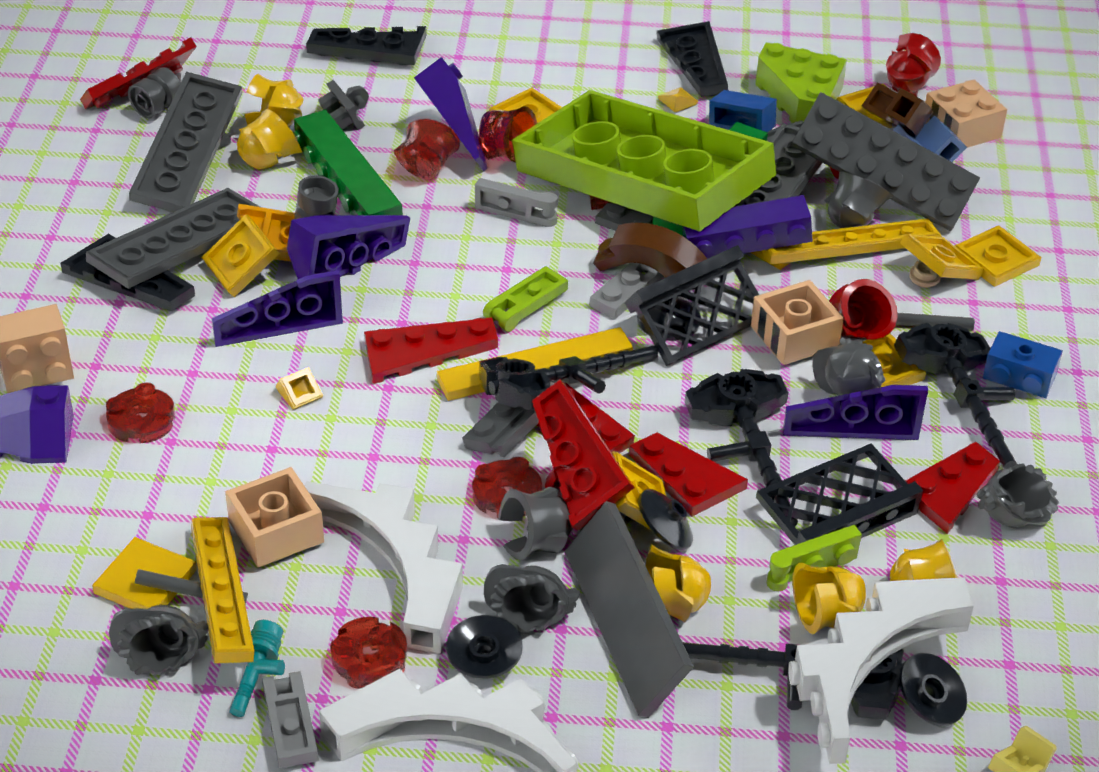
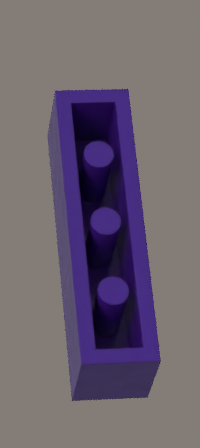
[682,195,813,259]

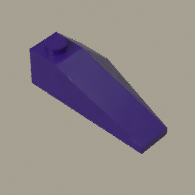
[414,57,488,171]
[287,215,411,279]
[211,270,343,347]
[0,385,74,464]
[783,385,928,440]

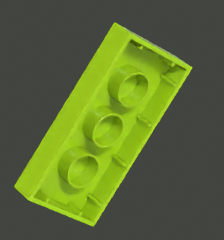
[512,90,776,231]

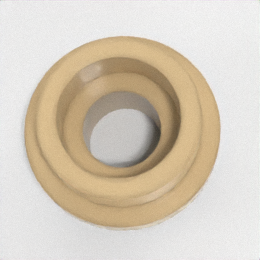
[909,260,941,288]

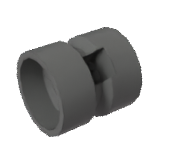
[128,67,181,119]
[294,176,339,219]

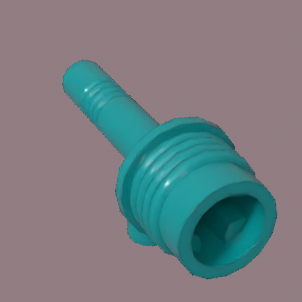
[230,619,285,717]

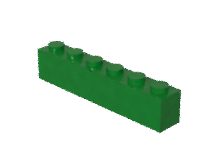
[292,110,403,215]

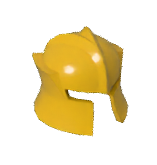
[245,73,304,127]
[237,109,302,170]
[890,539,958,581]
[645,544,711,622]
[792,562,866,634]

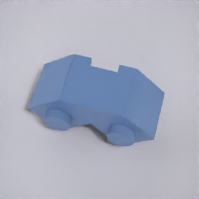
[893,116,967,162]

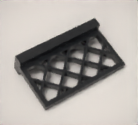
[624,245,759,366]
[756,443,924,545]

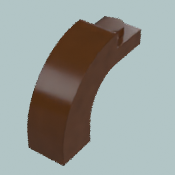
[861,82,933,137]
[593,223,707,278]

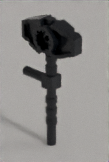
[893,323,1017,468]
[479,346,658,410]
[684,369,798,526]
[682,642,904,720]

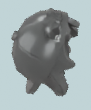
[812,337,885,396]
[977,463,1059,528]
[483,564,580,633]
[109,605,209,675]

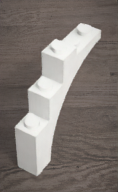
[305,481,463,654]
[788,577,974,764]
[319,669,579,772]

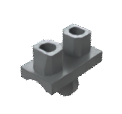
[318,80,369,130]

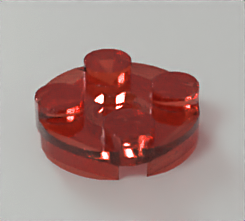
[106,382,176,443]
[472,457,542,518]
[330,616,407,689]

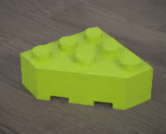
[755,42,847,123]

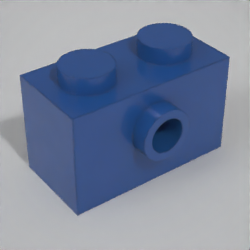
[709,90,777,132]
[982,331,1063,398]

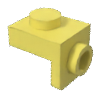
[988,726,1057,772]

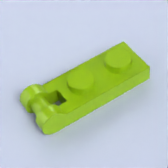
[483,266,568,332]
[766,524,862,592]

